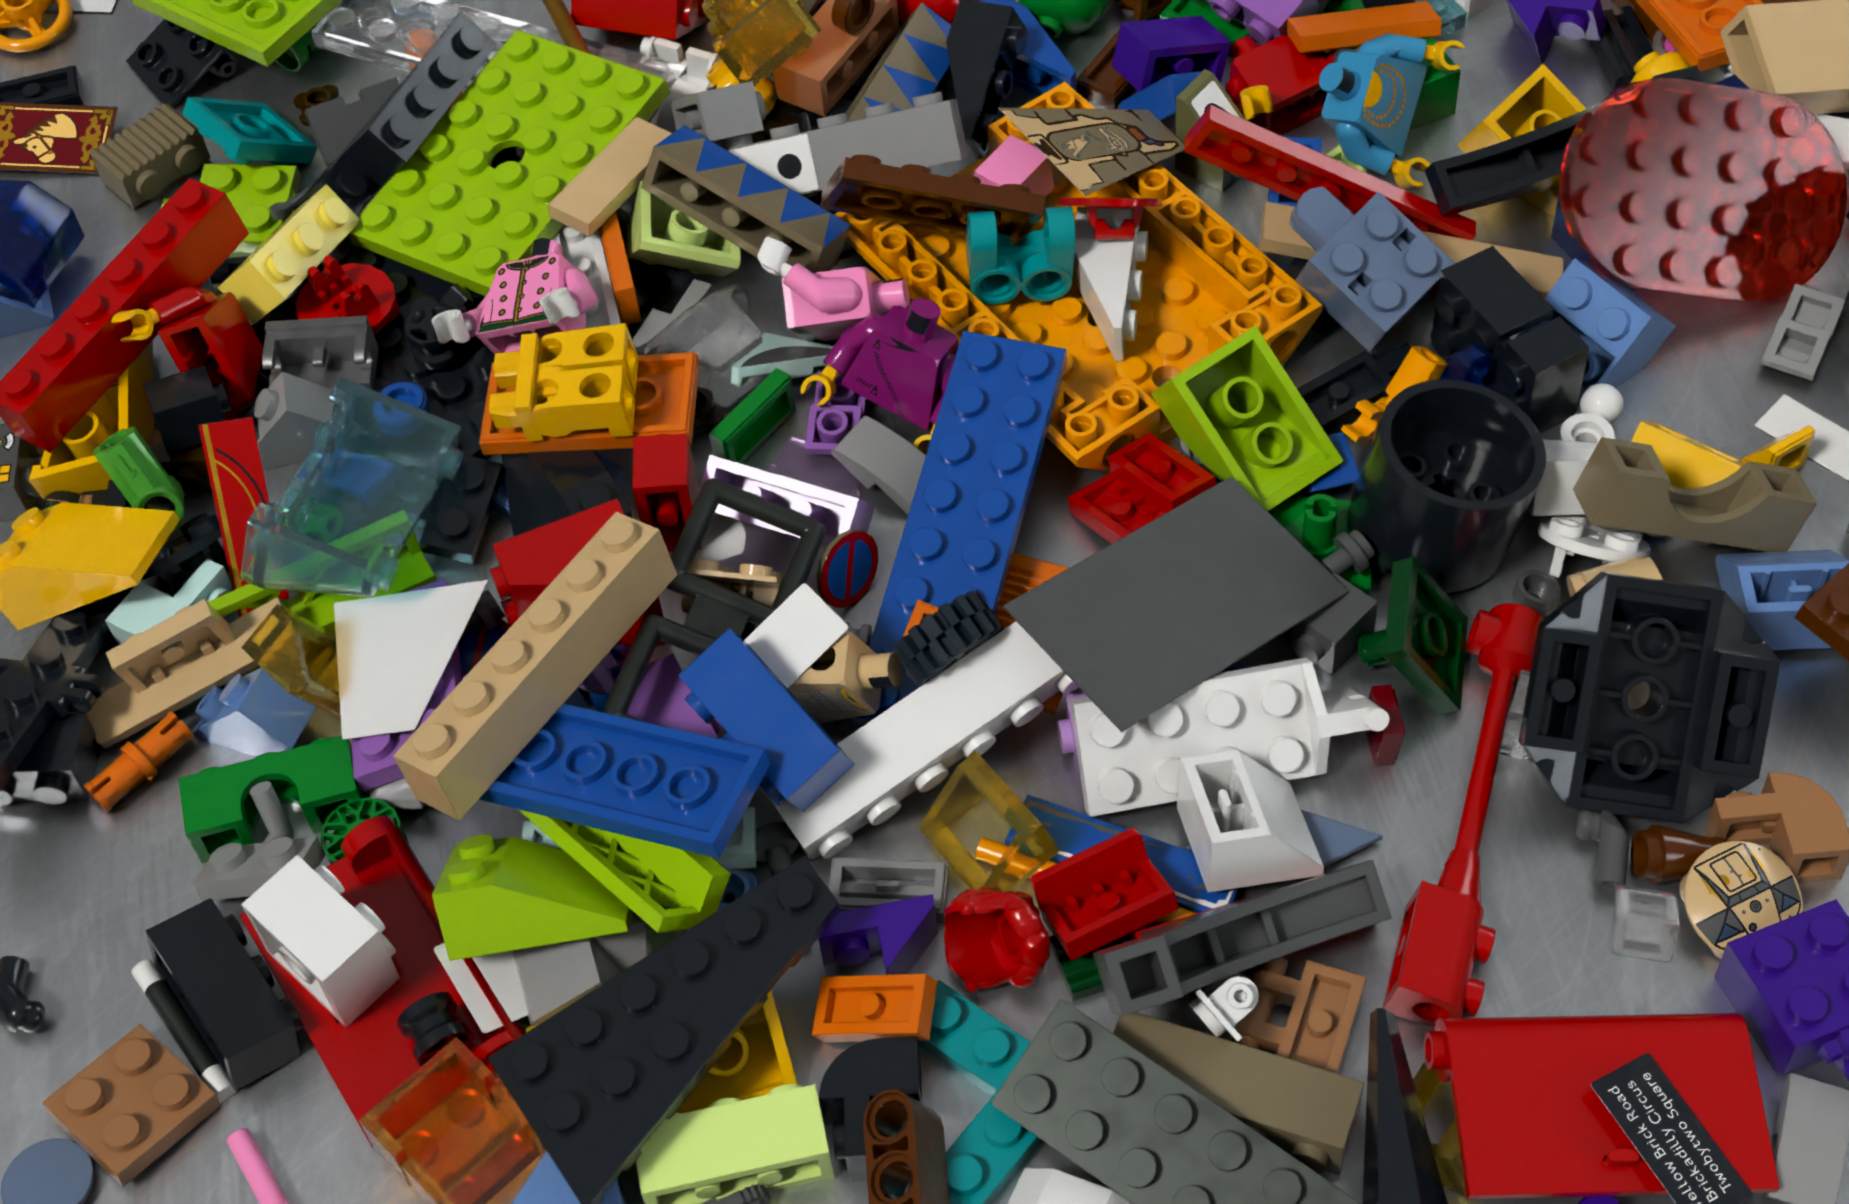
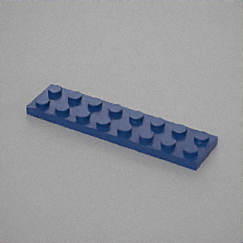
[850,331,1068,726]

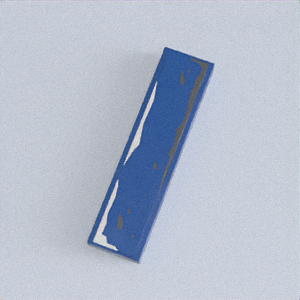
[1005,795,1242,913]

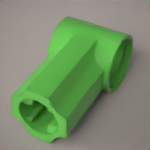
[94,426,184,532]

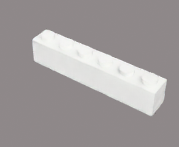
[766,622,1079,862]

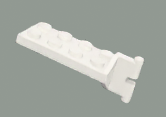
[1070,658,1389,817]

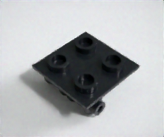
[126,19,236,108]

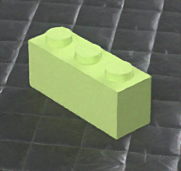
[636,1084,835,1204]

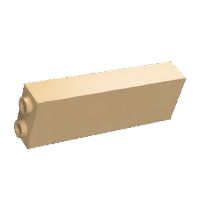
[1720,0,1849,120]

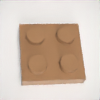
[42,1024,221,1187]

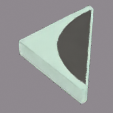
[731,332,834,387]

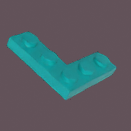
[918,979,1043,1204]

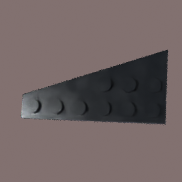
[488,856,840,1204]

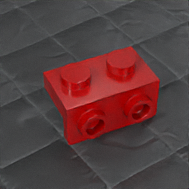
[1030,828,1179,961]

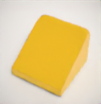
[1740,425,1815,470]

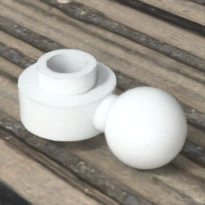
[1559,383,1623,444]

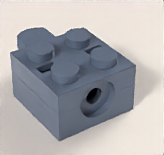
[1289,187,1455,352]

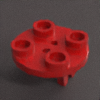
[296,255,399,334]

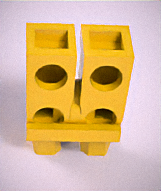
[489,323,639,442]

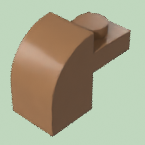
[1705,772,1849,883]

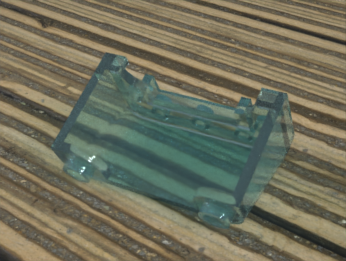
[241,377,463,597]

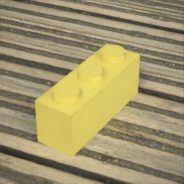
[217,184,359,325]

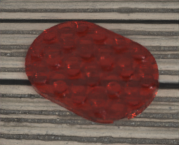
[1559,78,1847,302]

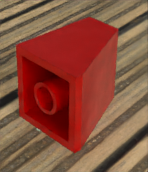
[571,0,714,40]
[490,499,668,647]

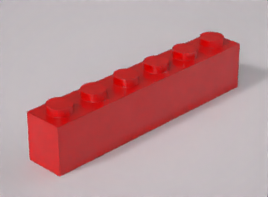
[0,178,249,453]

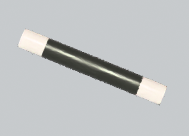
[132,959,237,1103]

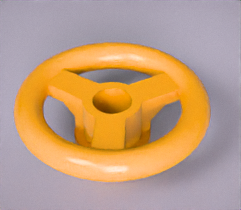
[0,0,73,53]

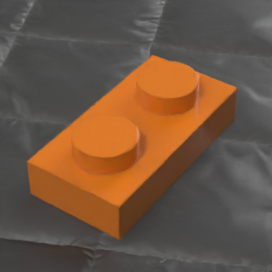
[812,974,938,1042]

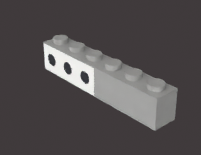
[722,92,969,195]

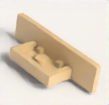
[87,597,298,748]

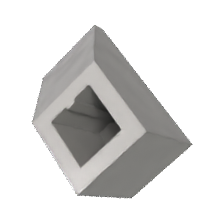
[243,372,342,471]

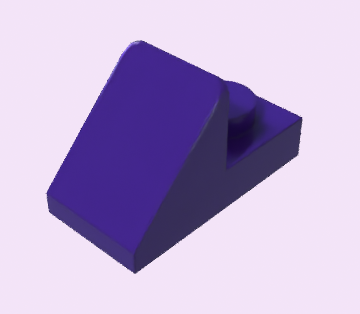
[1506,0,1607,64]
[818,894,938,975]

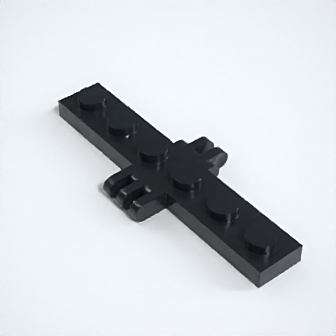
[0,586,134,792]

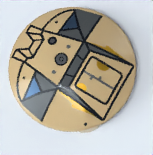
[1679,841,1803,959]

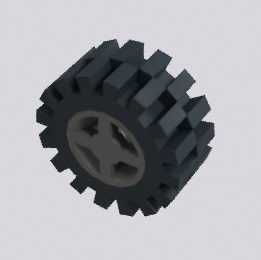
[893,590,1005,687]

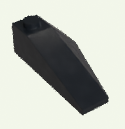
[501,450,632,537]

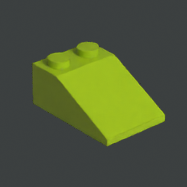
[1151,325,1343,512]
[432,834,634,961]

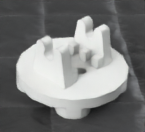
[1538,515,1651,578]

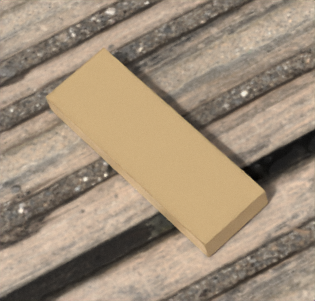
[548,117,673,237]

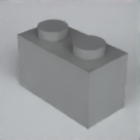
[670,81,766,142]

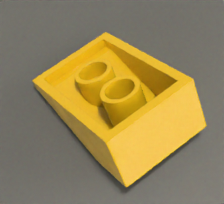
[1457,64,1646,233]
[0,502,180,630]

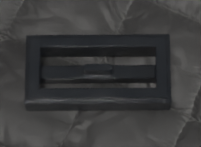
[1589,6,1654,90]

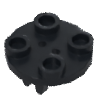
[141,512,229,597]

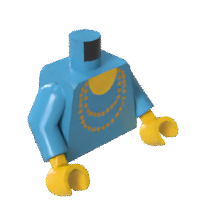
[1319,34,1465,190]

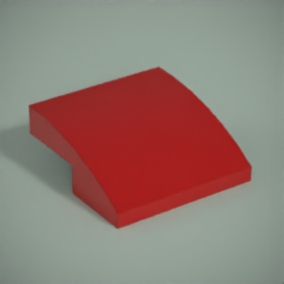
[1068,432,1216,544]

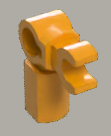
[1341,346,1447,445]

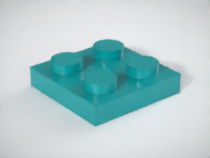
[182,97,317,165]

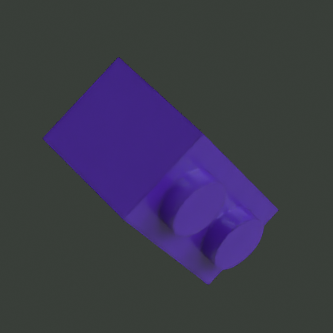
[1112,16,1231,92]

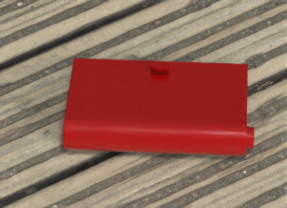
[240,815,525,1148]
[1424,1013,1780,1199]

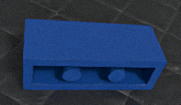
[678,628,855,812]

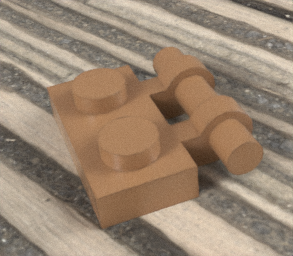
[1232,956,1366,1074]

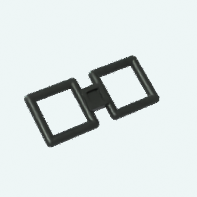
[602,478,826,739]

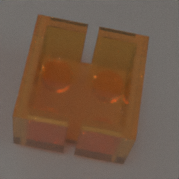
[359,1037,545,1204]

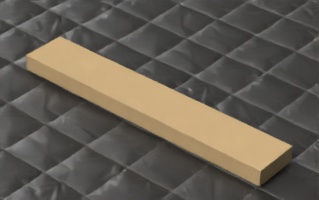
[1259,201,1564,299]

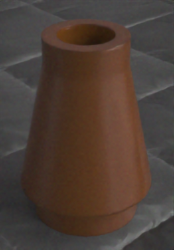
[1631,824,1724,884]

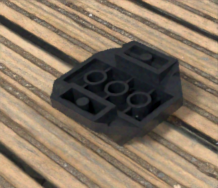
[1518,571,1781,823]

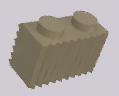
[90,103,211,209]

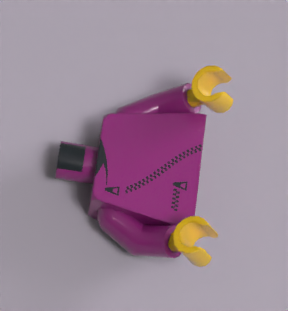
[801,298,959,453]

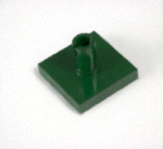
[1358,557,1468,715]

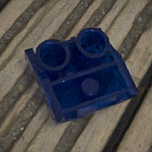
[0,180,85,308]

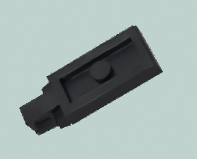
[1297,342,1411,435]

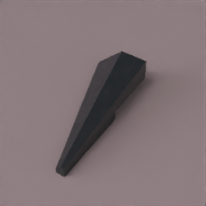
[1362,1008,1448,1204]

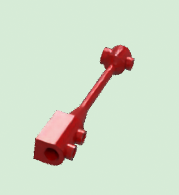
[1382,603,1543,1027]

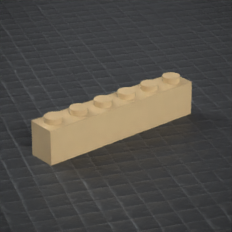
[393,512,677,821]

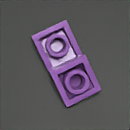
[805,371,869,455]

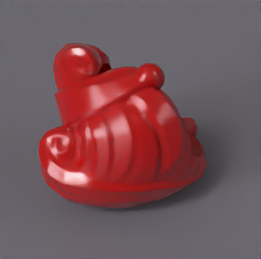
[943,887,1050,992]

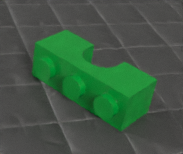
[178,736,366,863]

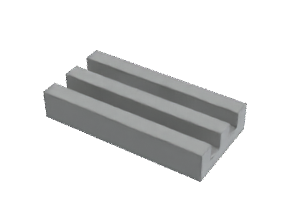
[828,857,949,923]

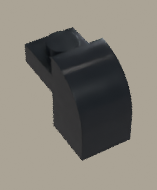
[819,1036,923,1182]

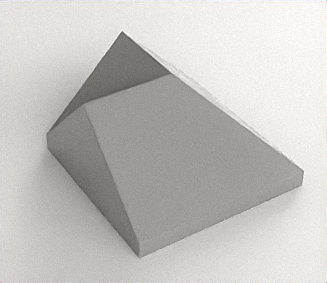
[513,913,647,1026]

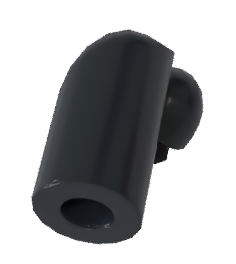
[0,956,45,1034]

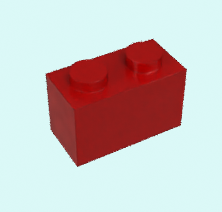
[632,433,701,552]

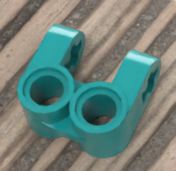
[966,206,1075,305]

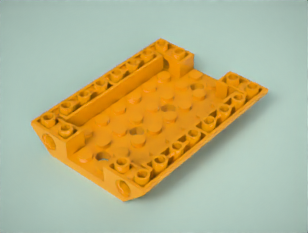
[834,81,1323,472]

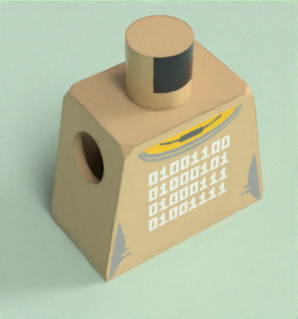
[788,631,903,723]

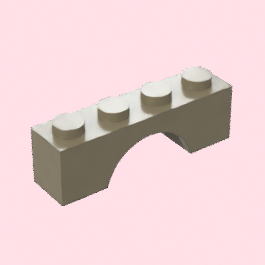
[1573,437,1817,552]

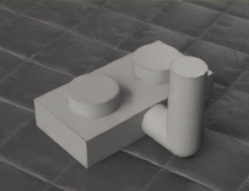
[193,781,326,902]

